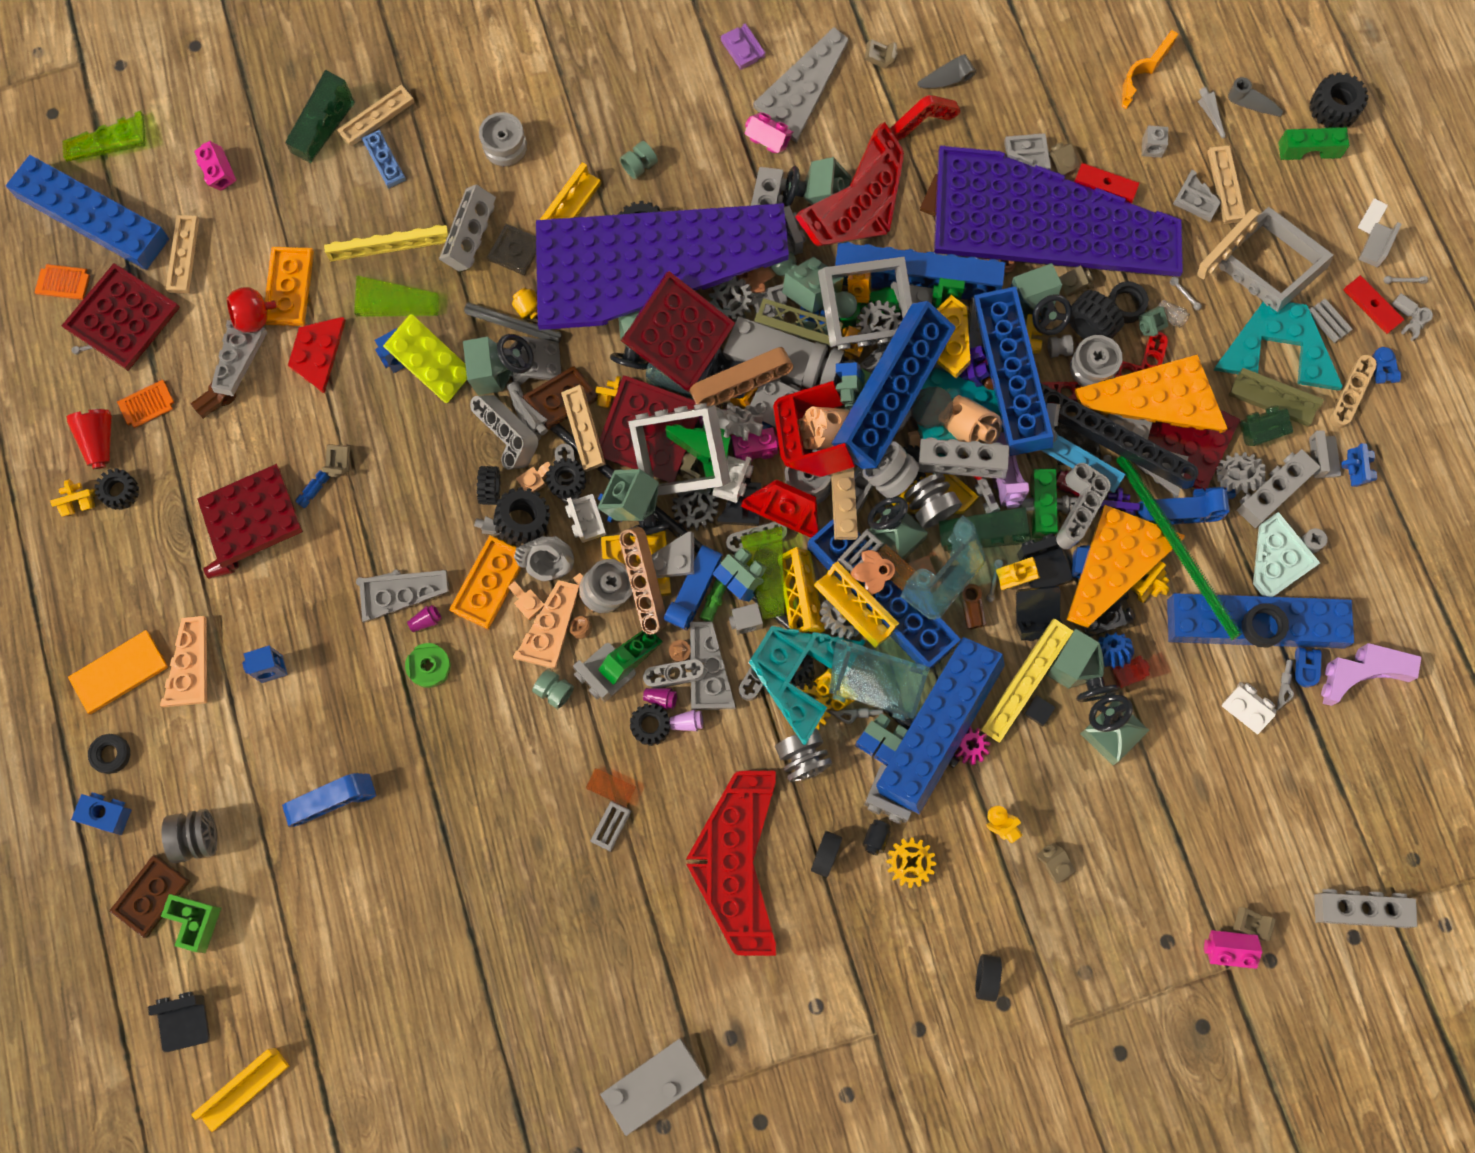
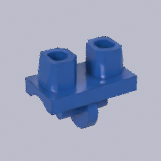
[1341,443,1377,487]

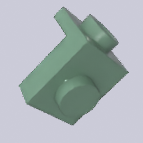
[1138,306,1169,336]

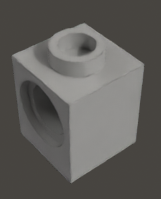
[1142,125,1168,158]
[729,603,763,635]

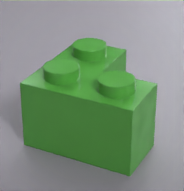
[161,894,221,953]

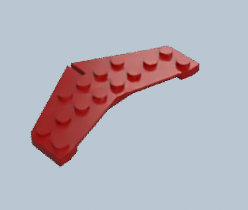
[795,122,904,246]
[686,771,776,956]

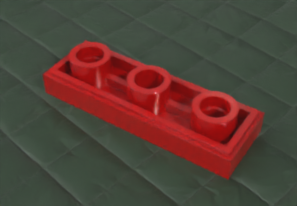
[1074,163,1139,203]
[1343,275,1405,334]

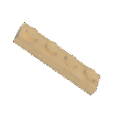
[337,85,415,148]
[1208,145,1246,224]
[1197,209,1259,280]
[166,215,199,294]
[561,385,606,472]
[831,467,858,540]

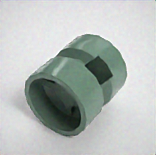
[620,141,658,179]
[532,668,574,710]

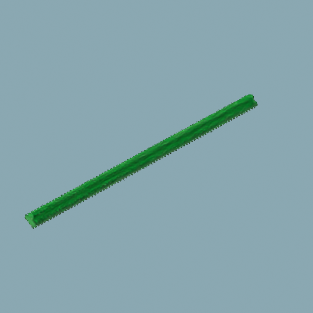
[1116,456,1242,640]

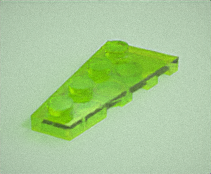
[62,110,146,162]
[354,276,439,317]
[740,526,784,620]

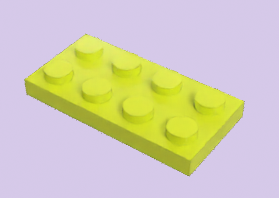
[383,314,467,403]

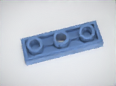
[362,130,406,189]

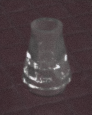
[1158,299,1190,328]

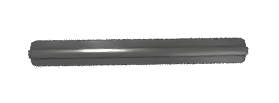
[464,302,562,343]

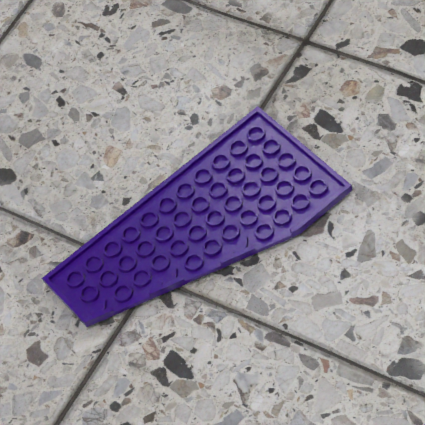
[934,146,1183,277]
[536,203,789,330]

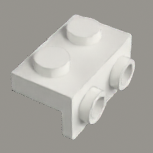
[713,456,754,503]
[565,494,607,543]
[1222,682,1276,734]

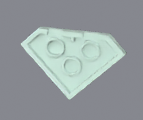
[1253,512,1320,597]

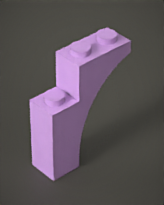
[992,432,1029,508]
[1321,643,1421,706]

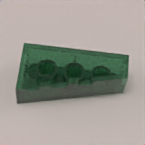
[285,69,355,164]
[939,507,1032,553]

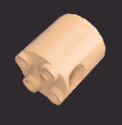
[939,395,1002,444]
[798,407,850,450]

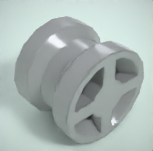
[1301,528,1327,554]

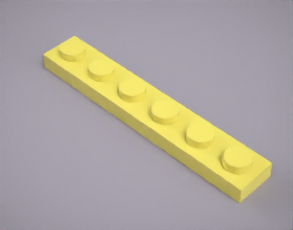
[324,225,449,262]
[980,619,1073,743]

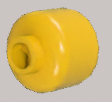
[512,287,538,320]

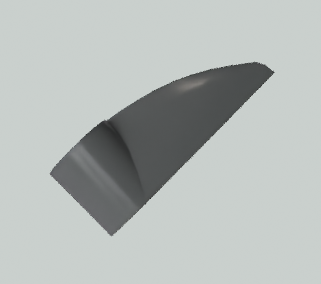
[917,54,976,88]
[1228,77,1283,117]

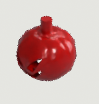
[226,287,277,333]

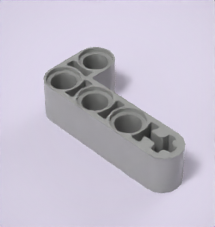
[470,395,538,470]
[1056,463,1111,549]

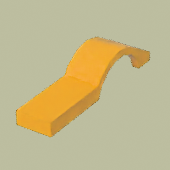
[1122,30,1178,109]

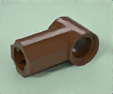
[191,382,237,419]
[959,584,986,629]

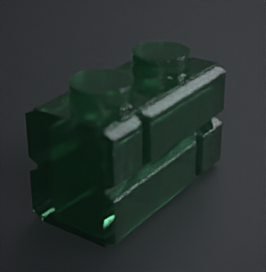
[1239,405,1293,446]

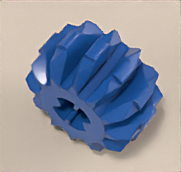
[1098,632,1134,669]

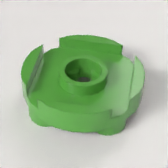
[405,643,451,688]

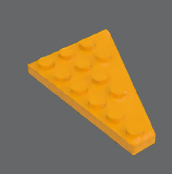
[1075,355,1227,433]
[1067,505,1185,628]

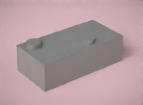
[723,316,815,389]
[600,1038,707,1136]

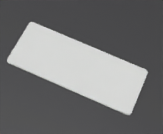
[1358,199,1388,234]

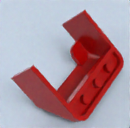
[773,381,855,477]

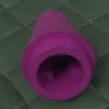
[407,605,442,633]
[643,688,677,710]

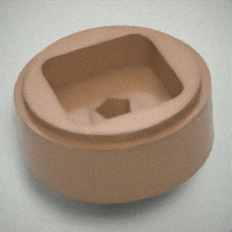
[569,616,592,639]
[669,640,691,662]

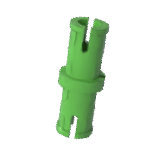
[699,578,727,622]

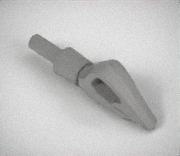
[1276,660,1294,711]
[829,708,883,724]

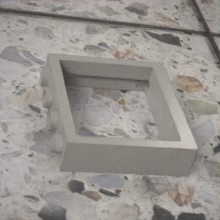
[1219,207,1334,312]
[818,257,912,350]
[628,403,731,495]

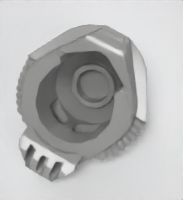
[514,536,574,581]

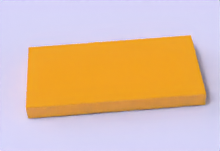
[264,247,314,326]
[449,535,522,630]
[68,630,168,715]

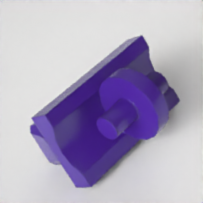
[959,346,990,387]
[1099,487,1140,517]

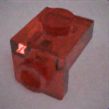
[1112,655,1150,689]

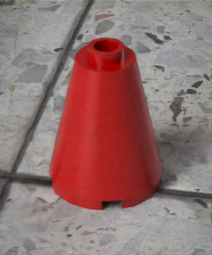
[66,409,112,469]

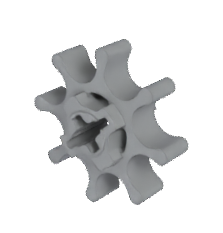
[716,403,763,441]

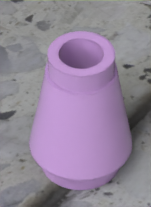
[670,709,704,731]

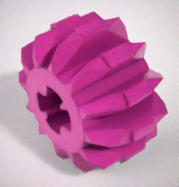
[955,726,991,765]

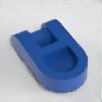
[1372,347,1401,384]
[1295,647,1322,688]

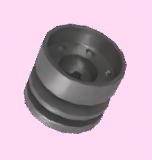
[903,473,962,529]
[775,728,832,782]
[161,809,217,863]

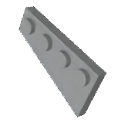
[211,320,267,396]
[359,570,449,622]
[690,622,736,710]

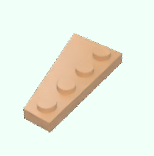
[513,580,579,670]
[160,616,207,708]

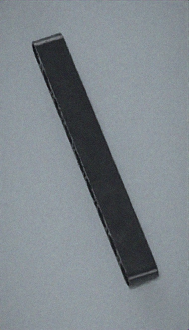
[1040,383,1198,489]

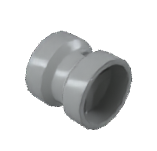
[1048,335,1073,358]

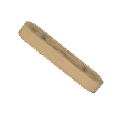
[1329,355,1377,428]

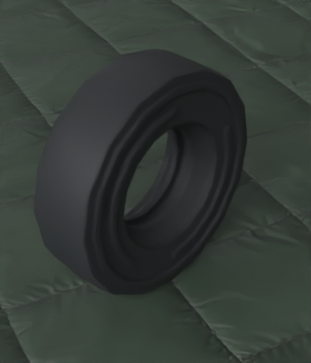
[88,734,131,774]

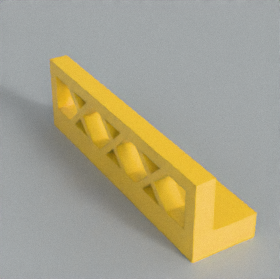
[540,162,601,220]
[777,547,825,633]
[814,561,899,648]
[191,1048,290,1132]

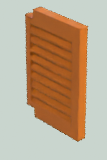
[34,264,90,300]
[117,379,175,428]

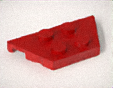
[288,317,346,393]
[741,479,819,538]

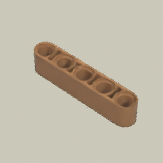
[690,347,794,406]
[619,526,667,634]

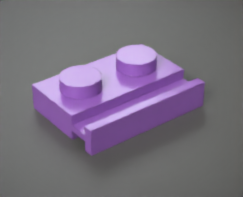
[721,24,765,70]

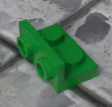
[932,278,965,309]

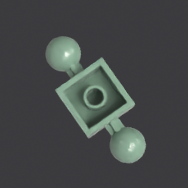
[771,250,857,318]

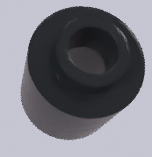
[862,820,891,856]

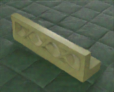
[754,298,843,348]
[1229,368,1324,427]

